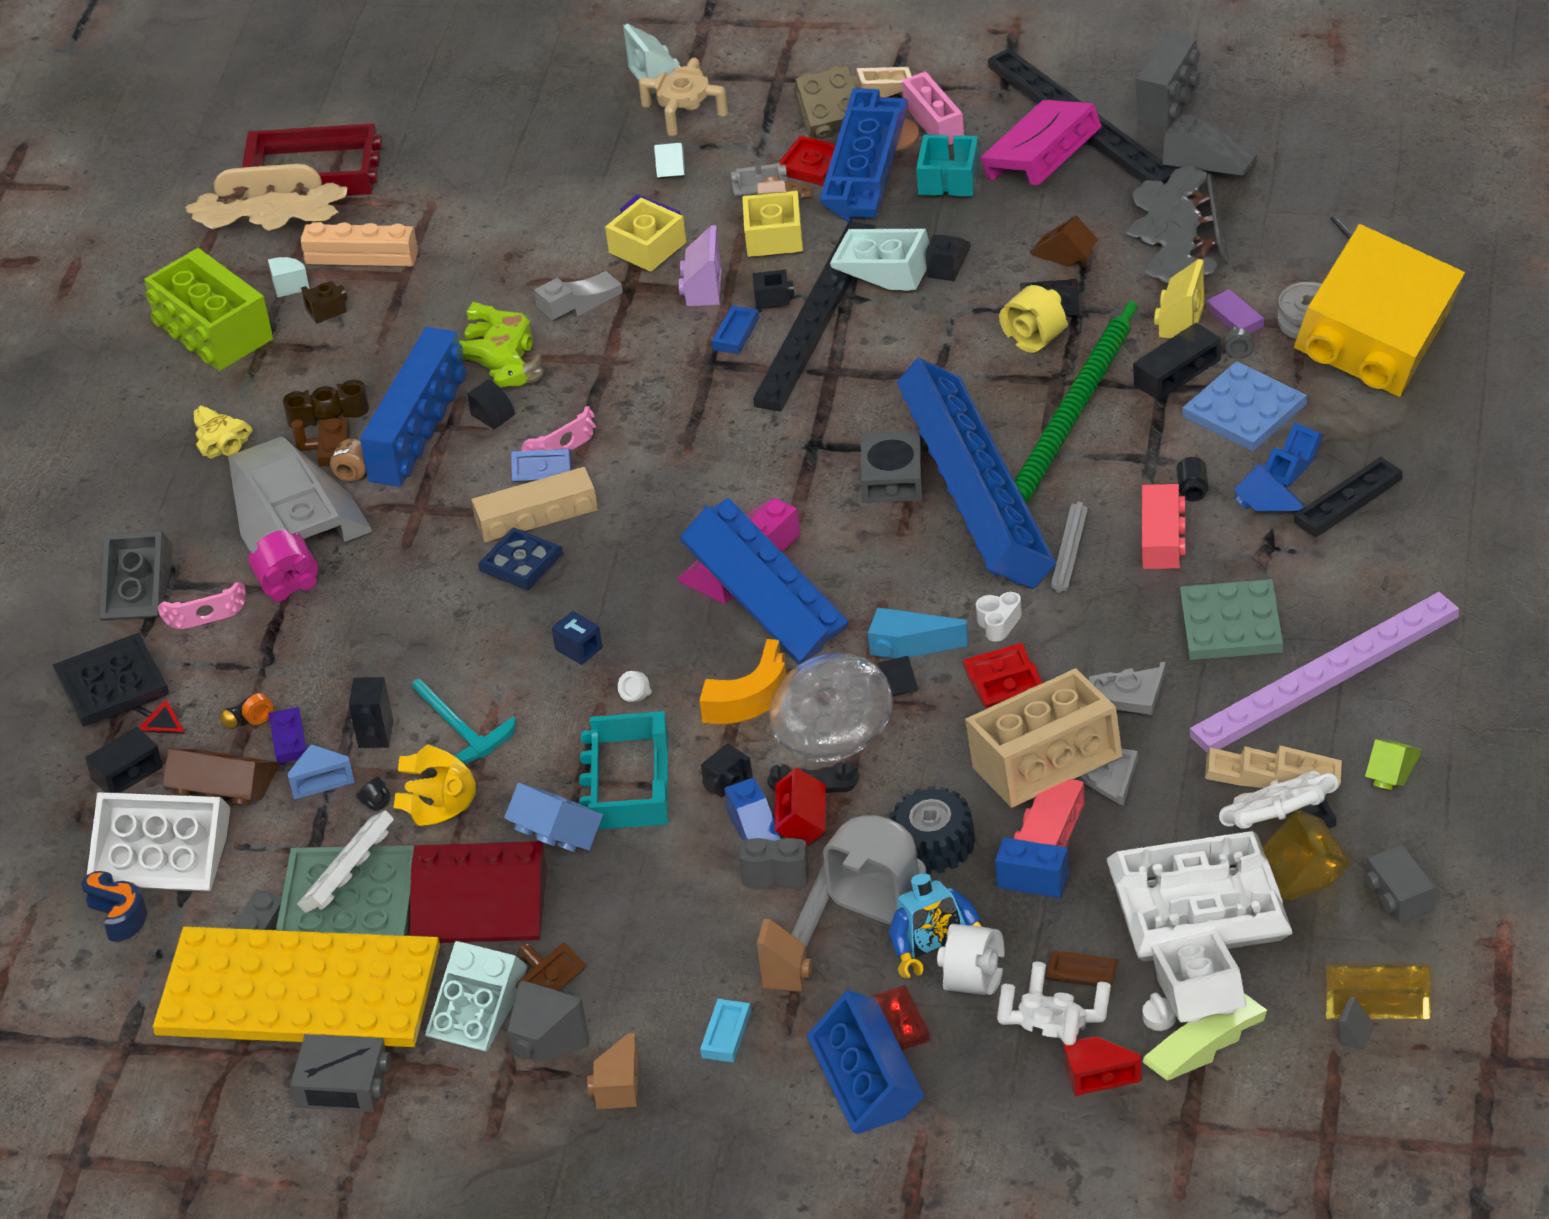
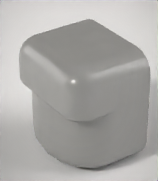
[823,815,926,925]

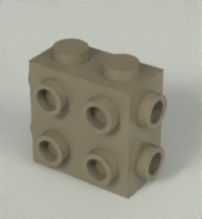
[794,66,858,138]

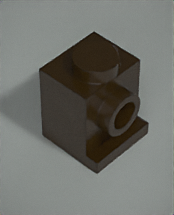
[301,280,348,324]

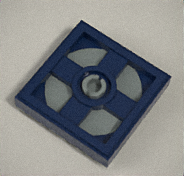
[478,527,563,590]

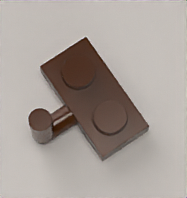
[291,417,349,467]
[515,942,587,992]

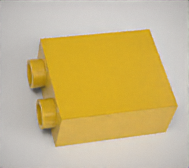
[1293,224,1465,397]

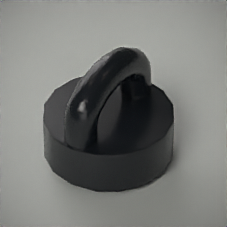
[356,776,390,811]

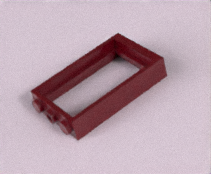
[242,123,382,196]

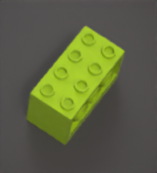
[144,248,273,371]

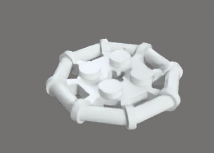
[1219,771,1338,829]

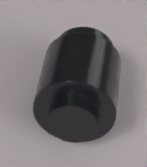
[1176,457,1208,502]

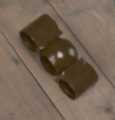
[283,379,369,428]

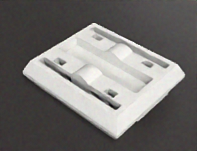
[1107,831,1292,962]

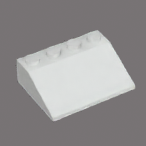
[87,792,230,892]

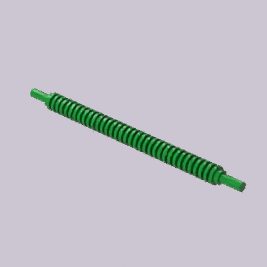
[1014,301,1138,502]

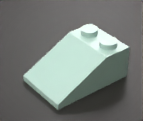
[830,229,930,291]

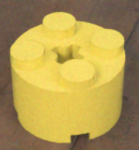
[999,285,1068,353]

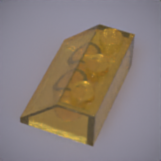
[1326,963,1431,1019]

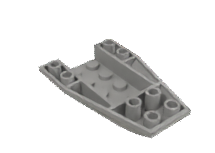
[228,436,372,554]

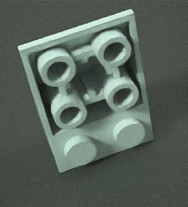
[425,941,528,1052]

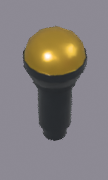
[220,694,255,728]

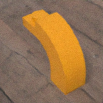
[699,639,788,724]

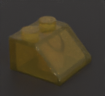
[1262,809,1352,901]

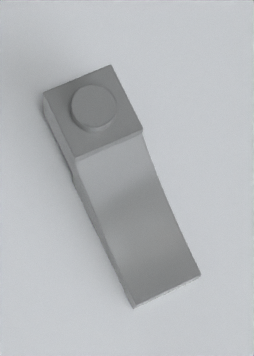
[534,271,623,320]

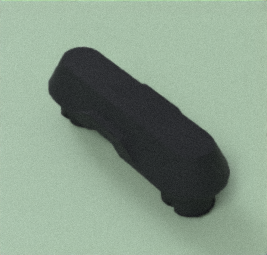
[767,761,860,793]

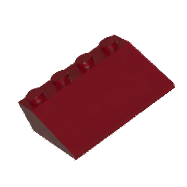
[409,841,547,943]

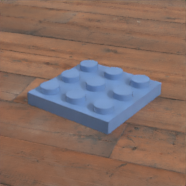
[1182,361,1307,451]

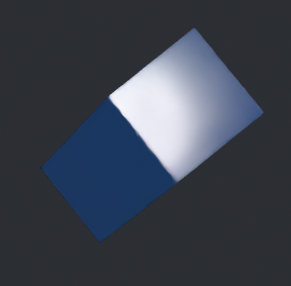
[1265,423,1324,486]

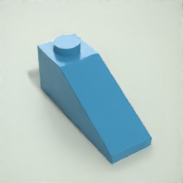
[868,607,969,658]

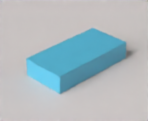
[700,999,751,1063]

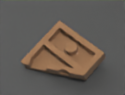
[757,177,813,199]

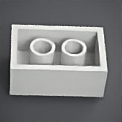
[1151,929,1246,1023]

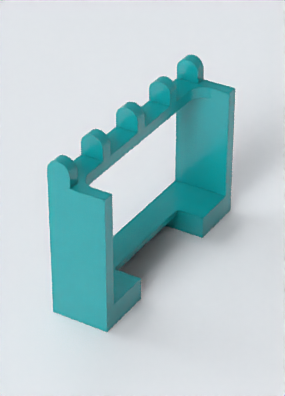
[579,711,668,830]

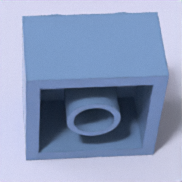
[504,782,603,852]

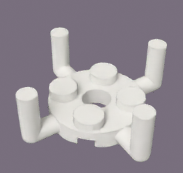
[997,962,1111,1046]

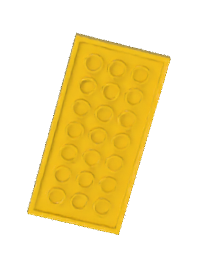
[153,927,440,1047]

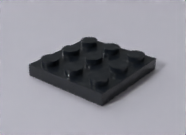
[53,632,169,727]

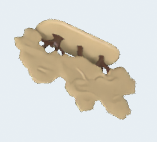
[185,164,347,231]

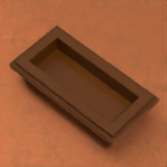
[1045,950,1118,987]

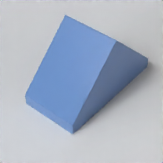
[287,744,355,800]

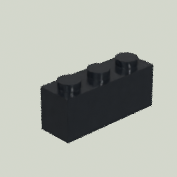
[1133,322,1221,401]

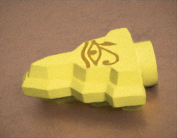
[194,405,252,459]

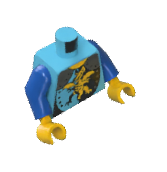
[888,873,982,979]

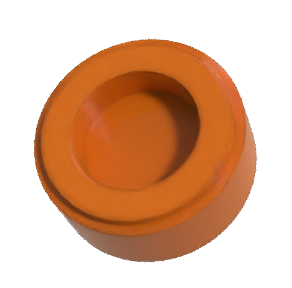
[242,693,274,725]

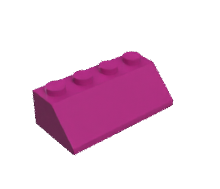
[678,498,800,604]

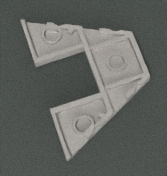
[1028,662,1166,806]

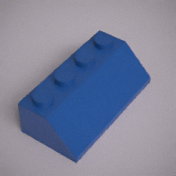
[806,989,924,1134]

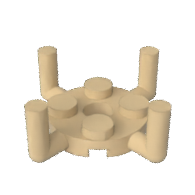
[639,58,728,136]

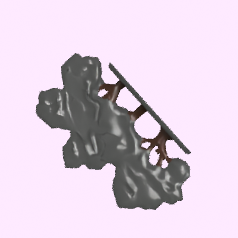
[1126,165,1229,284]

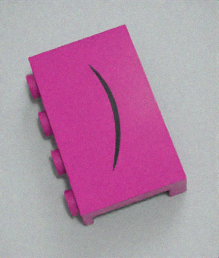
[980,100,1102,185]

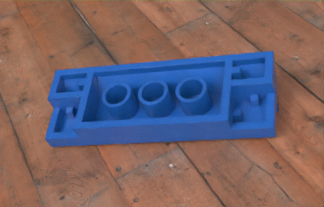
[820,88,908,222]
[680,498,849,665]

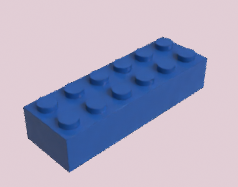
[360,327,467,487]

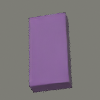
[1206,289,1264,333]

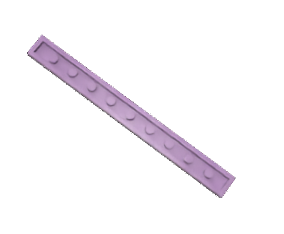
[1190,592,1459,753]

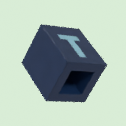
[552,611,603,665]

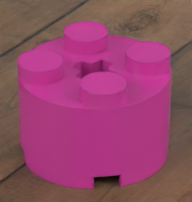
[248,530,318,602]

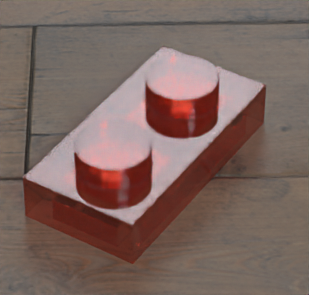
[874,985,930,1050]

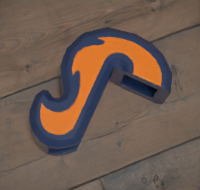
[82,871,147,942]

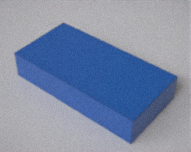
[712,305,759,354]

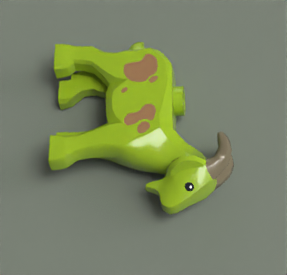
[459,302,543,387]

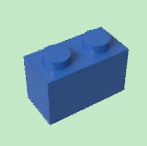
[995,837,1069,898]

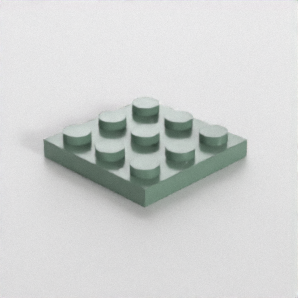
[1180,579,1283,660]

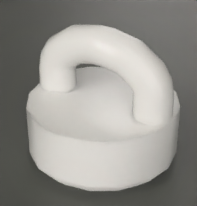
[618,671,652,702]
[1142,993,1177,1031]

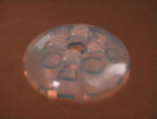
[769,653,893,762]

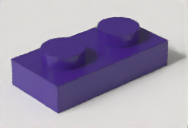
[268,707,307,764]

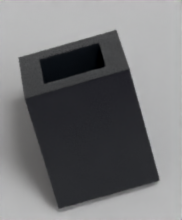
[467,379,515,430]
[877,655,918,698]

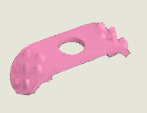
[521,406,596,451]
[157,582,246,629]

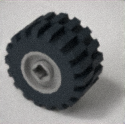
[890,786,975,874]

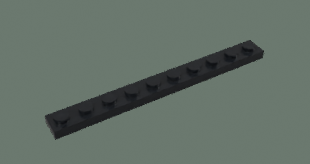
[988,48,1174,184]
[753,221,876,412]

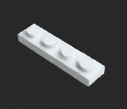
[297,810,394,913]

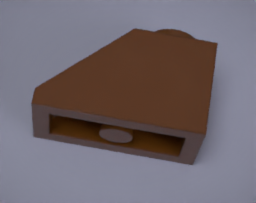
[1030,215,1098,266]

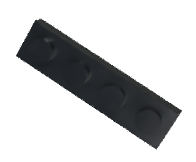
[1294,457,1402,537]

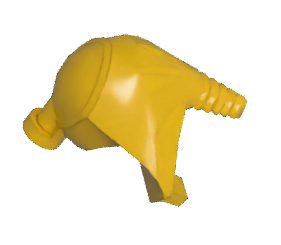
[393,745,476,826]

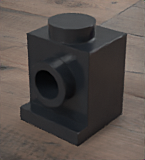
[753,269,795,312]
[701,743,753,798]

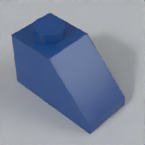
[1234,462,1303,511]
[724,777,780,842]

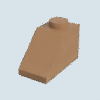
[757,919,812,992]
[587,1033,639,1109]

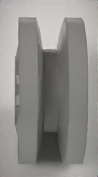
[1278,282,1322,339]

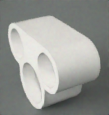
[976,592,1022,642]

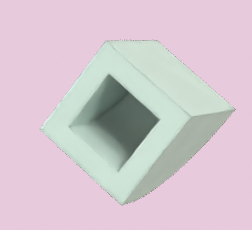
[654,143,685,178]
[268,257,310,298]

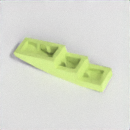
[1143,993,1267,1081]

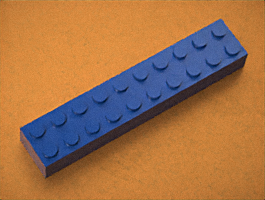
[897,357,1056,589]

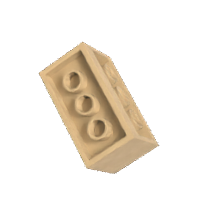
[965,668,1122,808]

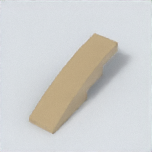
[855,67,912,98]
[1205,746,1342,788]

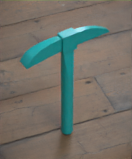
[412,679,516,764]

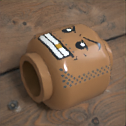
[330,439,367,482]

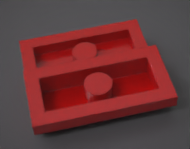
[963,643,1042,708]

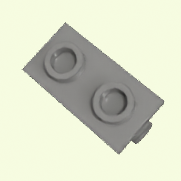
[731,163,787,197]

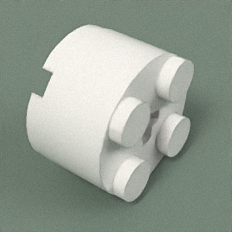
[937,924,1004,995]

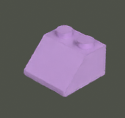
[679,225,722,306]

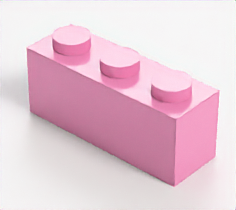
[902,71,964,146]

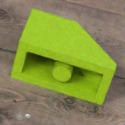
[1365,739,1422,790]

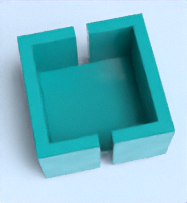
[916,134,980,197]

